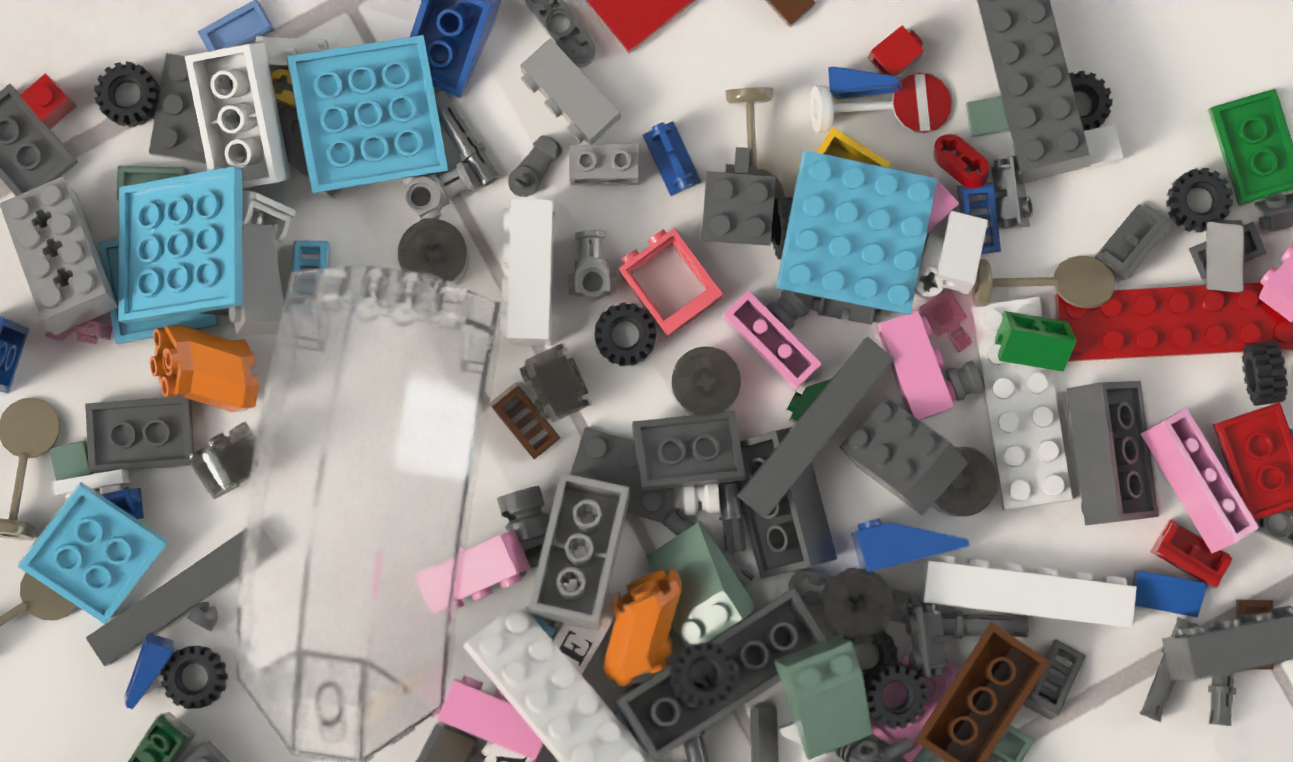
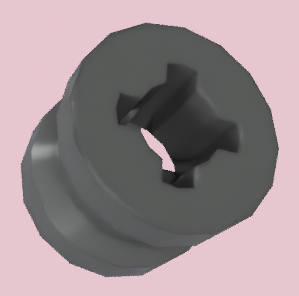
[766,290,809,330]
[945,361,984,402]

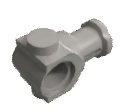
[402,162,475,225]
[568,230,617,301]

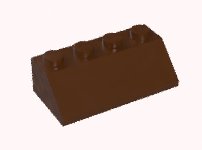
[915,622,1050,762]

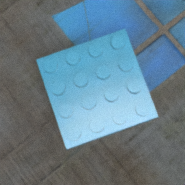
[287,35,448,194]
[776,151,937,315]
[118,166,243,324]

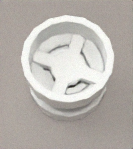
[683,483,720,516]

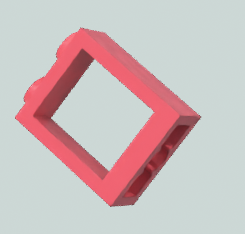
[618,228,723,339]

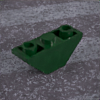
[128,712,196,762]

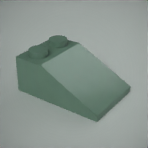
[646,521,758,647]
[774,636,872,760]

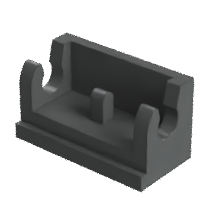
[1095,204,1173,281]

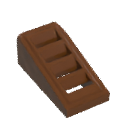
[489,383,561,460]

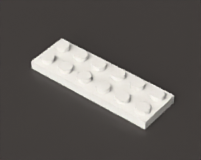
[970,296,1073,510]
[463,600,653,762]

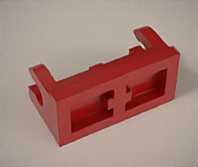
[1150,519,1233,588]

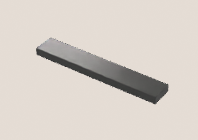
[737,337,894,518]
[86,520,279,666]

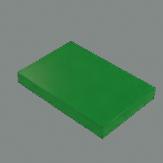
[1208,88,1293,206]

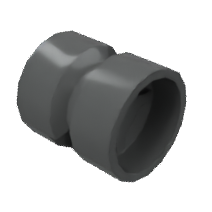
[497,486,549,543]

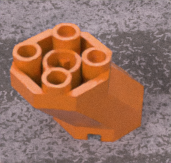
[150,325,259,412]
[603,570,682,686]

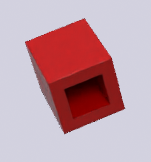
[868,25,924,77]
[19,73,77,129]

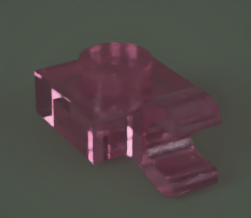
[919,288,972,353]
[45,321,113,345]

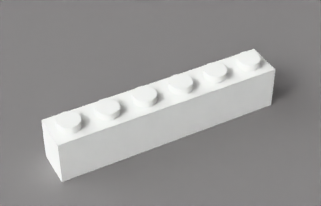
[920,555,1137,628]

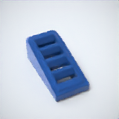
[828,66,903,100]
[957,182,1001,254]
[125,633,175,709]

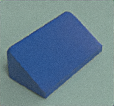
[1132,570,1207,618]

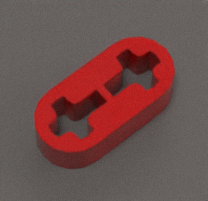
[934,134,989,189]

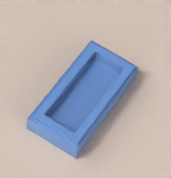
[198,0,275,52]

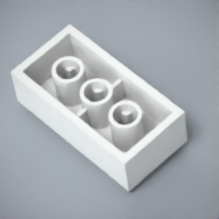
[185,42,292,188]
[500,199,555,346]

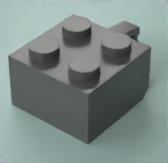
[701,147,776,246]

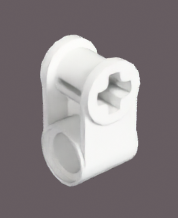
[914,232,944,302]

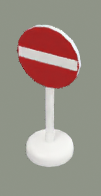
[810,73,952,133]

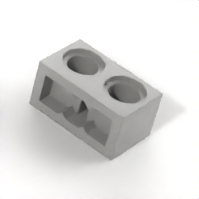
[569,144,639,186]

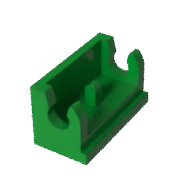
[995,311,1077,372]

